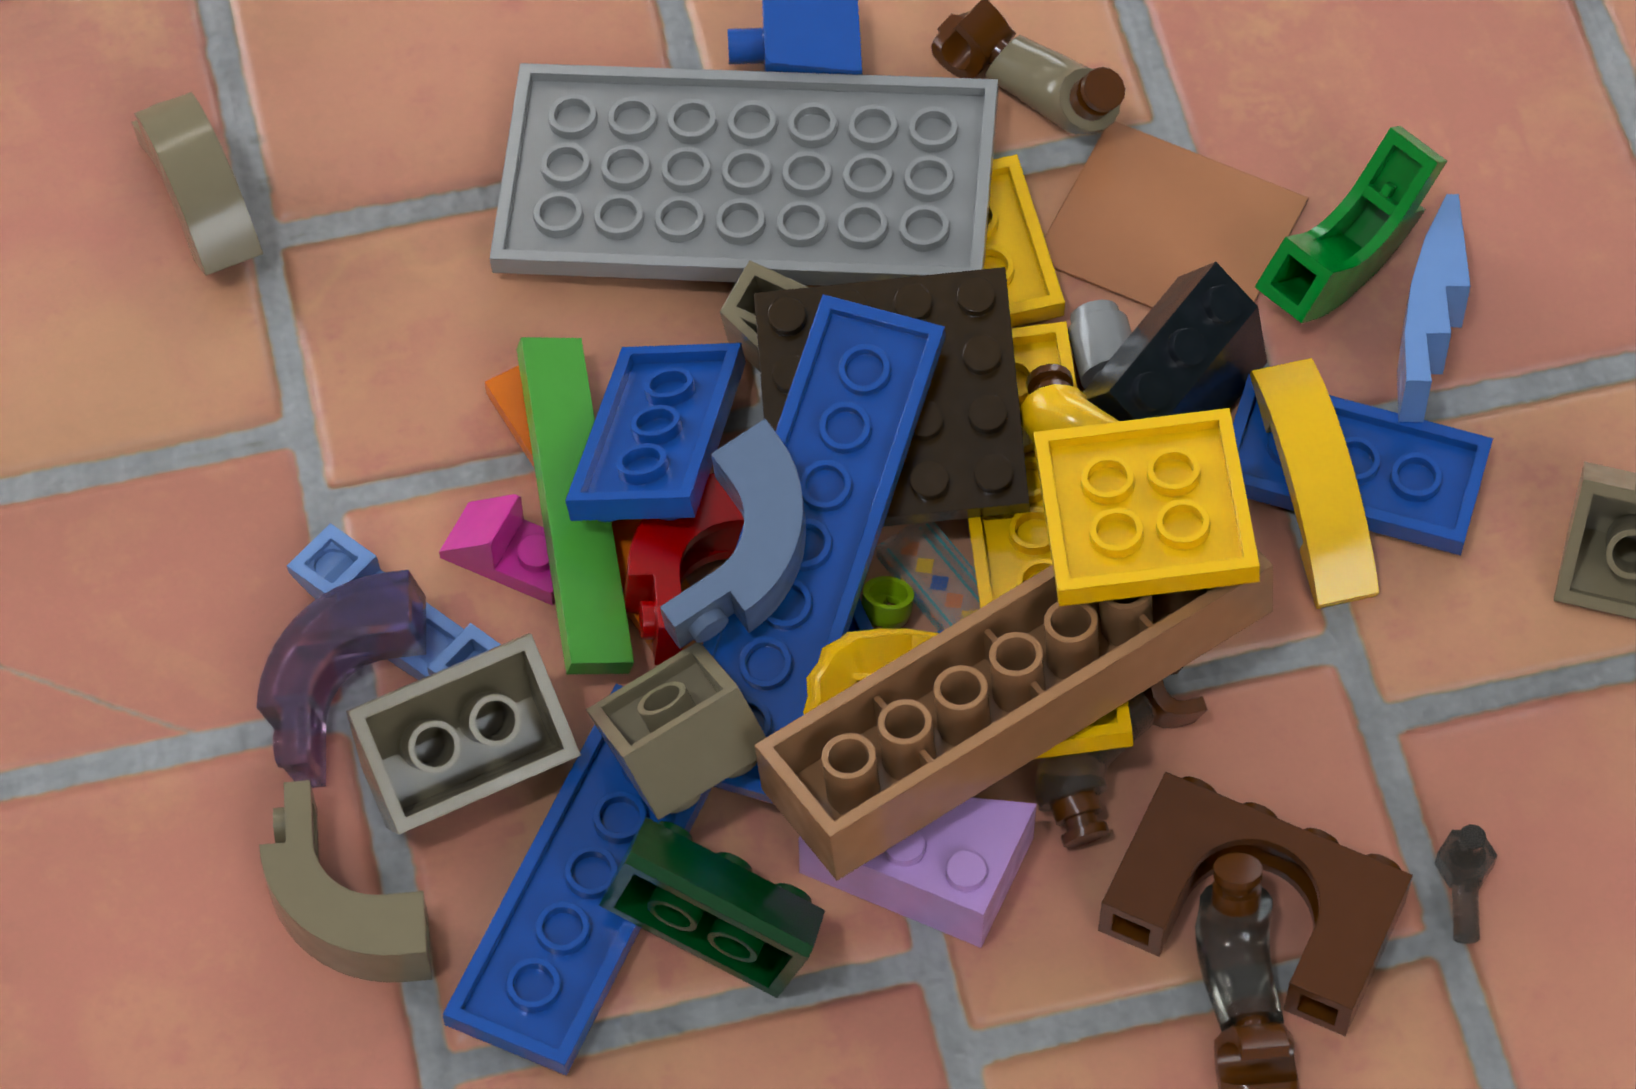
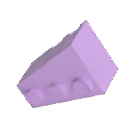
[799,797,1037,948]

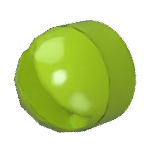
[861,576,914,629]

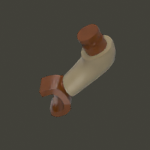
[931,0,1125,134]

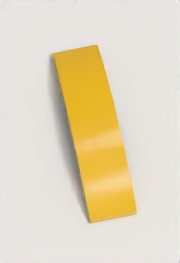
[1250,358,1379,609]

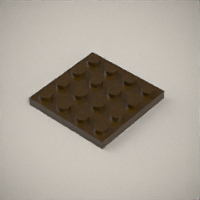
[754,267,1030,527]

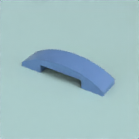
[287,523,501,680]

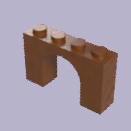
[1098,772,1413,1037]

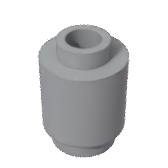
[1068,300,1132,389]

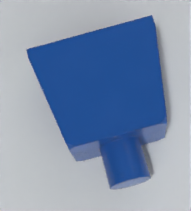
[728,0,862,75]

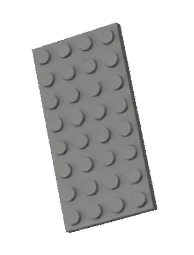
[489,63,998,286]

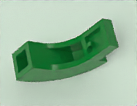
[1255,126,1448,323]

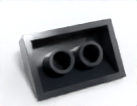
[1083,262,1267,421]

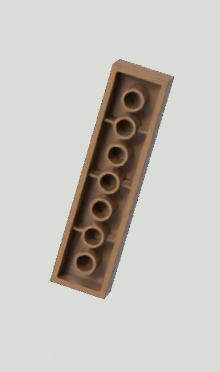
[754,547,1273,881]

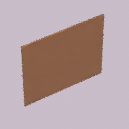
[1044,121,1309,309]

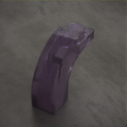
[256,570,426,788]

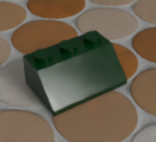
[599,817,825,998]

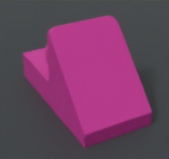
[439,494,555,606]

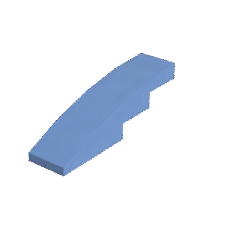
[1397,194,1471,422]

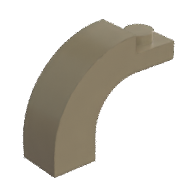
[131,92,263,276]
[259,780,432,983]

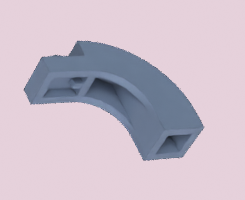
[660,419,806,649]

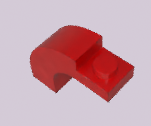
[624,473,744,665]

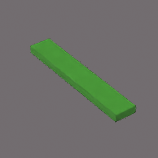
[516,337,634,674]

